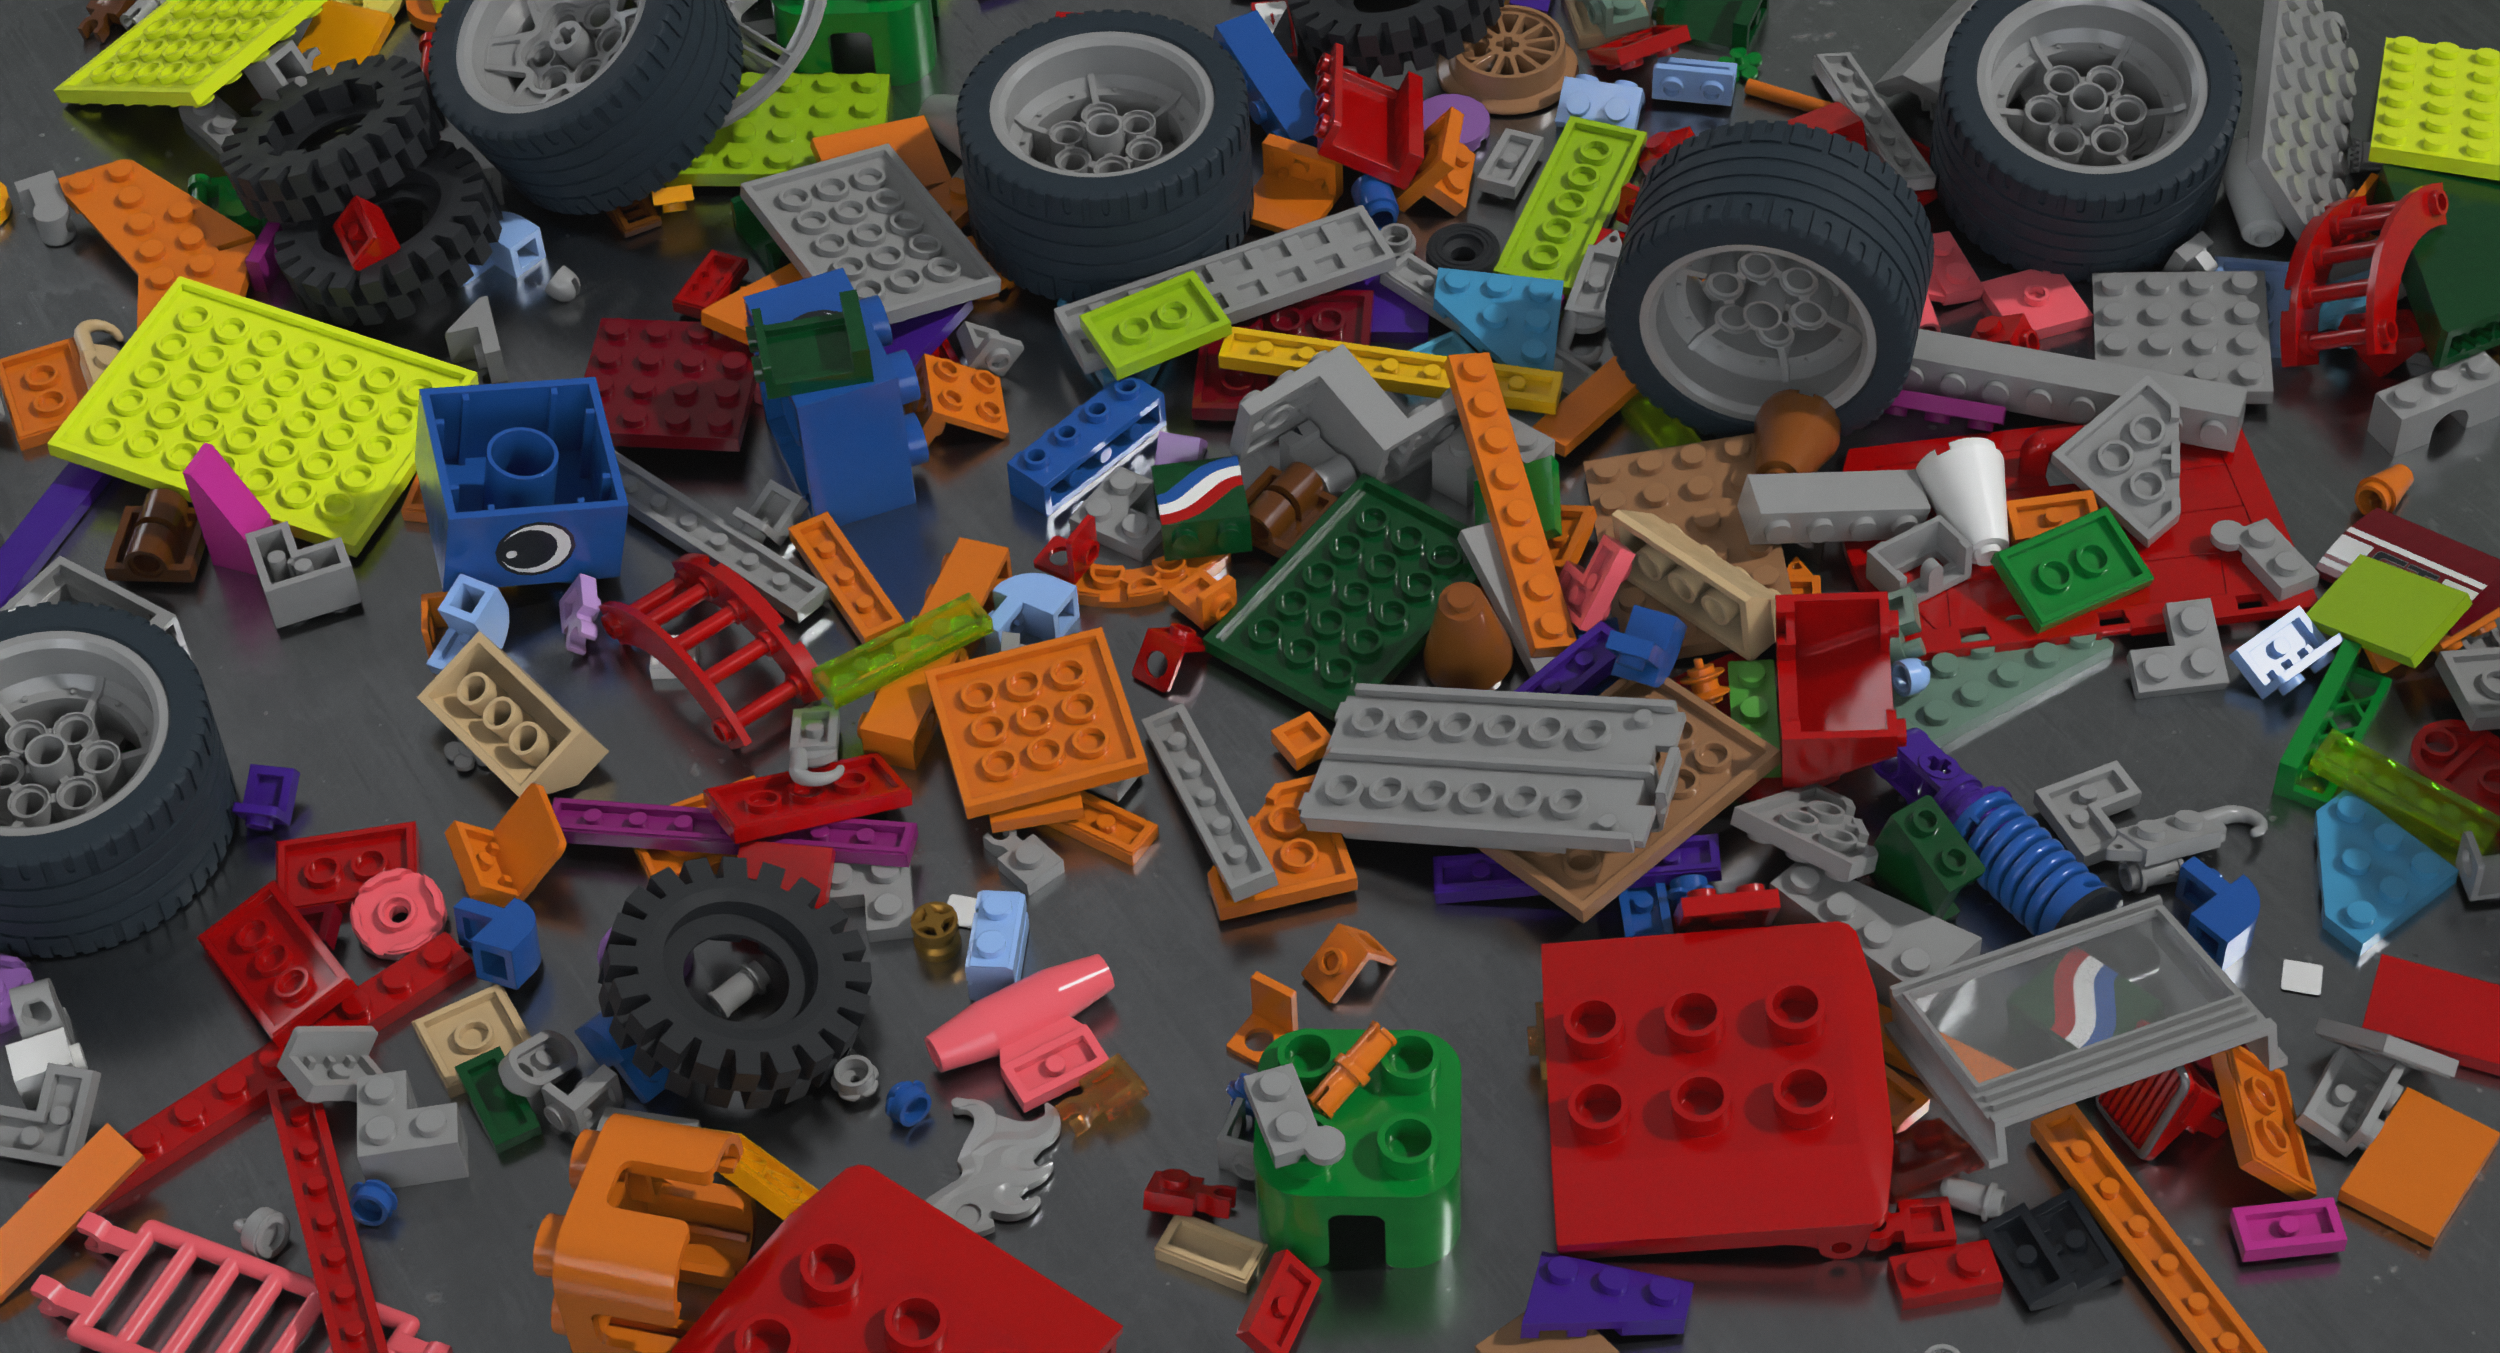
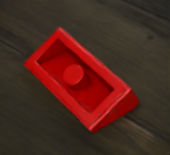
[333,195,401,271]

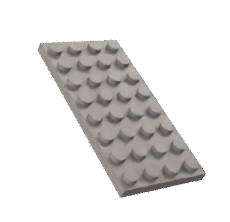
[2246,0,2359,242]

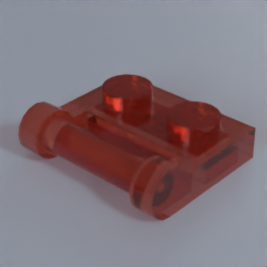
[1889,1117,1985,1204]

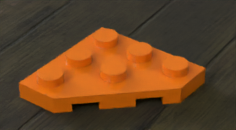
[1207,774,1358,921]

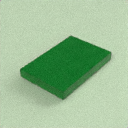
[1990,506,2155,634]

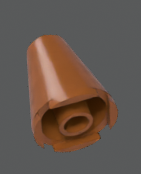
[1754,389,1841,474]
[1423,582,1514,690]

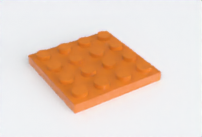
[924,627,1149,820]

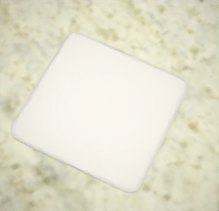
[947,894,977,929]
[2281,959,2323,995]

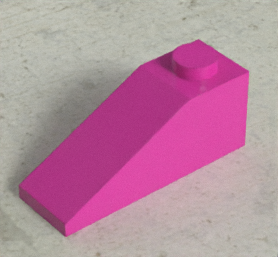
[183,443,273,575]

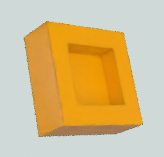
[651,184,694,213]

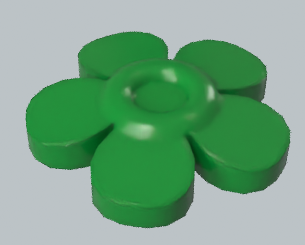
[1717,47,1762,83]

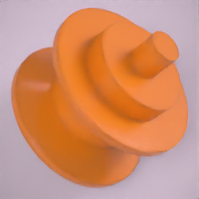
[1680,658,1730,709]

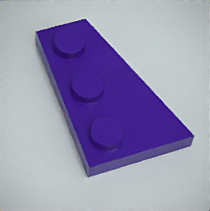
[1520,1251,1694,1339]

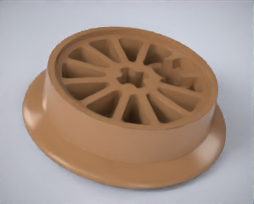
[1436,5,1579,115]

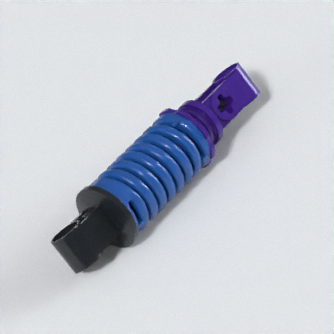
[1872,728,2160,984]

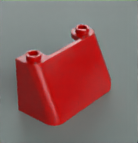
[1775,591,1907,789]

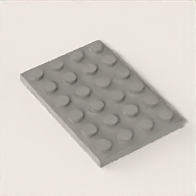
[740,143,1001,324]

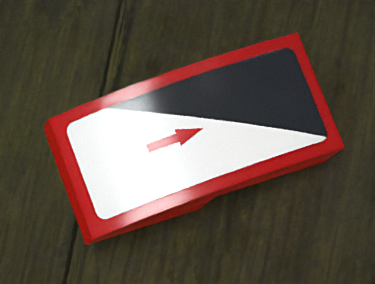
[1251,0,1298,64]

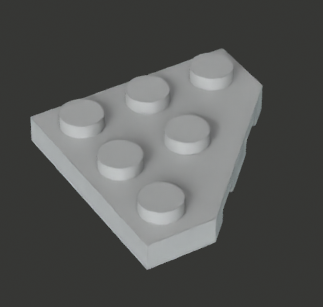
[2051,374,2181,548]
[1730,783,1879,882]

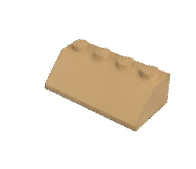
[1611,509,1781,661]
[417,631,609,797]

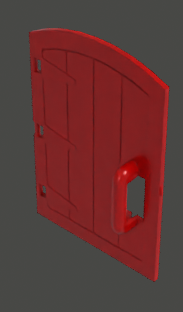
[1842,423,2318,661]

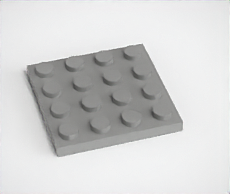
[2092,271,2274,404]

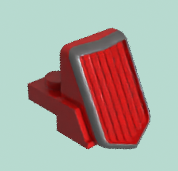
[2096,1020,2229,1161]

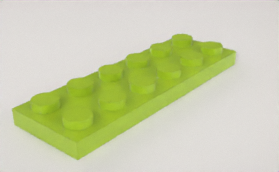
[1493,116,1647,300]

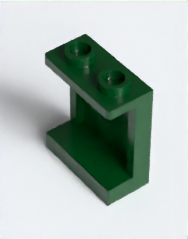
[745,289,874,400]
[1869,795,1986,923]

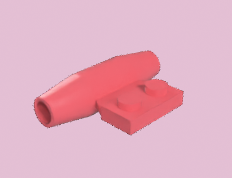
[1919,231,1984,332]
[924,954,1115,1113]

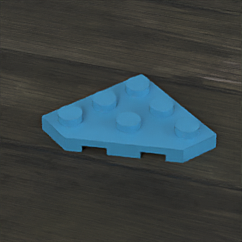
[1433,267,1564,371]
[2313,788,2459,956]

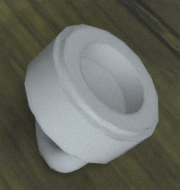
[233,1207,291,1260]

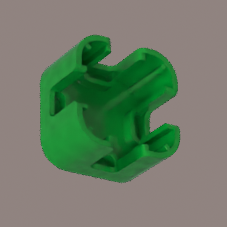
[770,0,940,86]
[1253,1028,1462,1268]

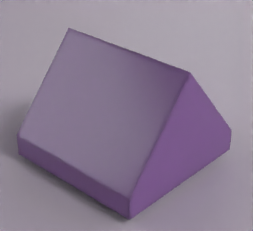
[1154,431,1208,465]

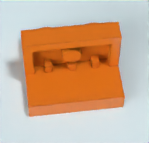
[1394,106,1476,217]

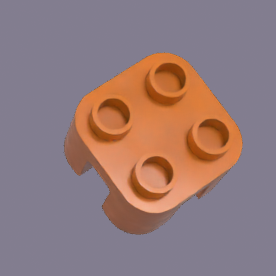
[533,1113,757,1353]

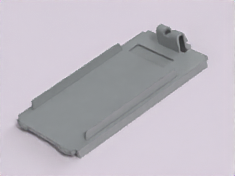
[1298,683,1686,854]

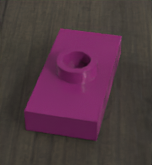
[245,221,283,293]

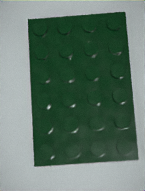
[1202,473,1482,722]

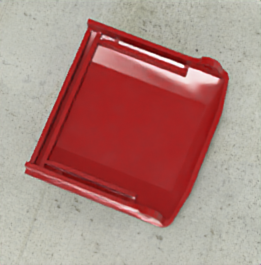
[1541,921,1894,1260]
[670,1164,1123,1353]

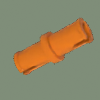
[1306,1020,1398,1120]

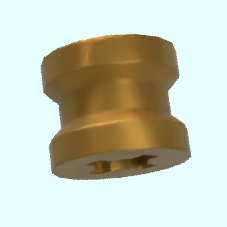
[910,901,962,963]

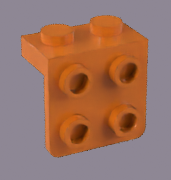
[1250,133,1343,233]
[445,783,567,908]

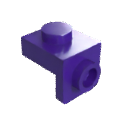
[232,764,300,831]

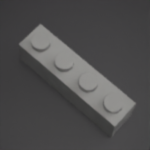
[1737,469,1931,545]

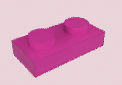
[2229,1197,2348,1262]

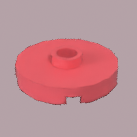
[350,868,448,961]

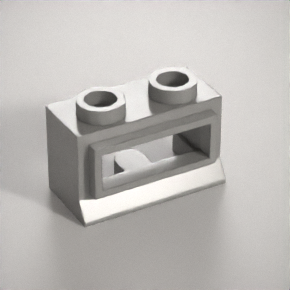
[1866,515,1973,604]

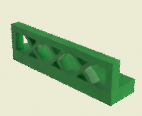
[2273,639,2393,810]

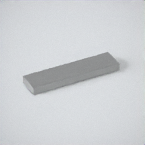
[1457,522,1556,677]

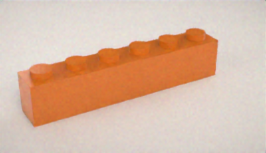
[857,537,1013,770]

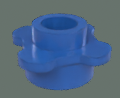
[1667,874,1714,910]

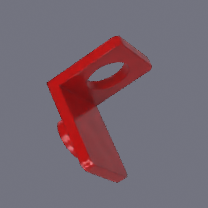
[1033,514,1100,584]
[1132,623,1205,693]

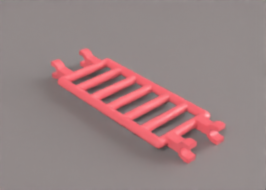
[30,1211,453,1353]

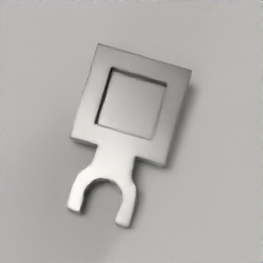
[983,830,1065,897]

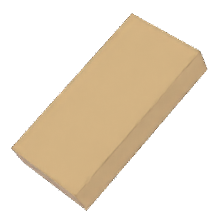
[1154,1215,1269,1294]

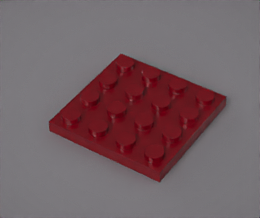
[1192,290,1374,421]
[584,318,757,452]

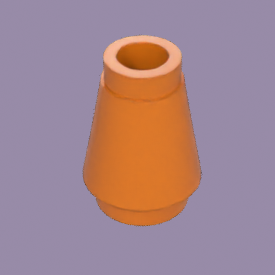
[2354,464,2414,515]

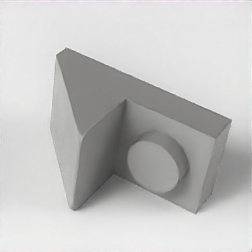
[445,296,508,384]

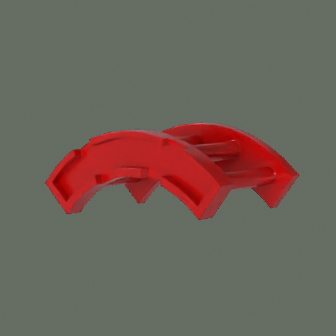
[2280,182,2449,367]
[599,553,834,750]

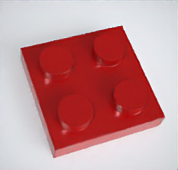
[1587,25,1691,70]
[1672,883,1781,934]

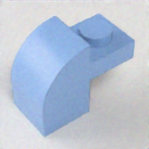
[462,211,546,286]
[426,573,509,675]
[982,573,1080,655]

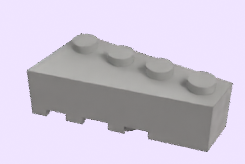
[1769,862,1982,1016]

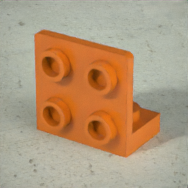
[904,353,1009,447]

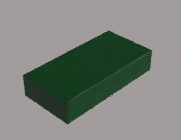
[454,1046,542,1154]

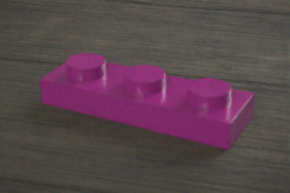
[1883,390,2007,432]

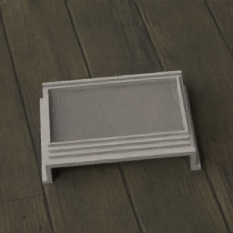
[1884,895,2288,1169]

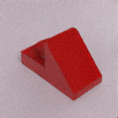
[2338,309,2425,377]

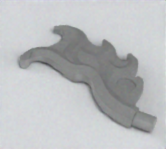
[925,1097,1061,1237]

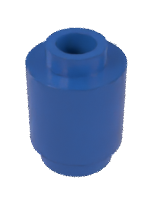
[1351,174,1399,231]

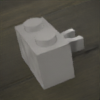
[243,40,334,101]

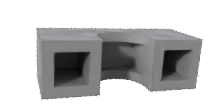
[2367,351,2500,457]

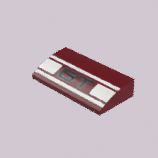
[2315,507,2500,637]

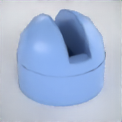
[1891,658,1930,697]

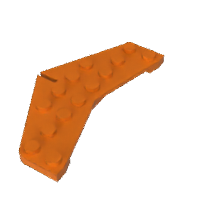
[58,159,256,329]

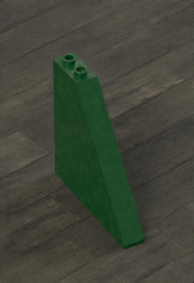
[2373,164,2500,369]

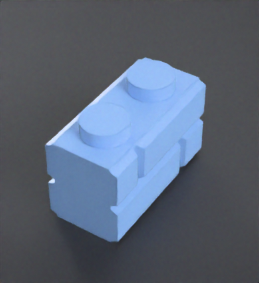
[965,890,1029,1001]

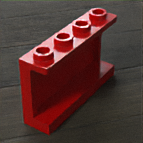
[1313,42,1424,190]

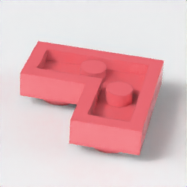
[1558,534,1636,632]

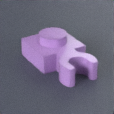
[559,573,601,655]

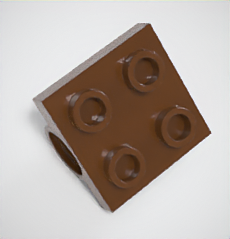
[1245,462,1339,559]
[104,488,206,582]

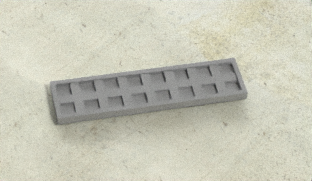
[1054,205,1397,375]

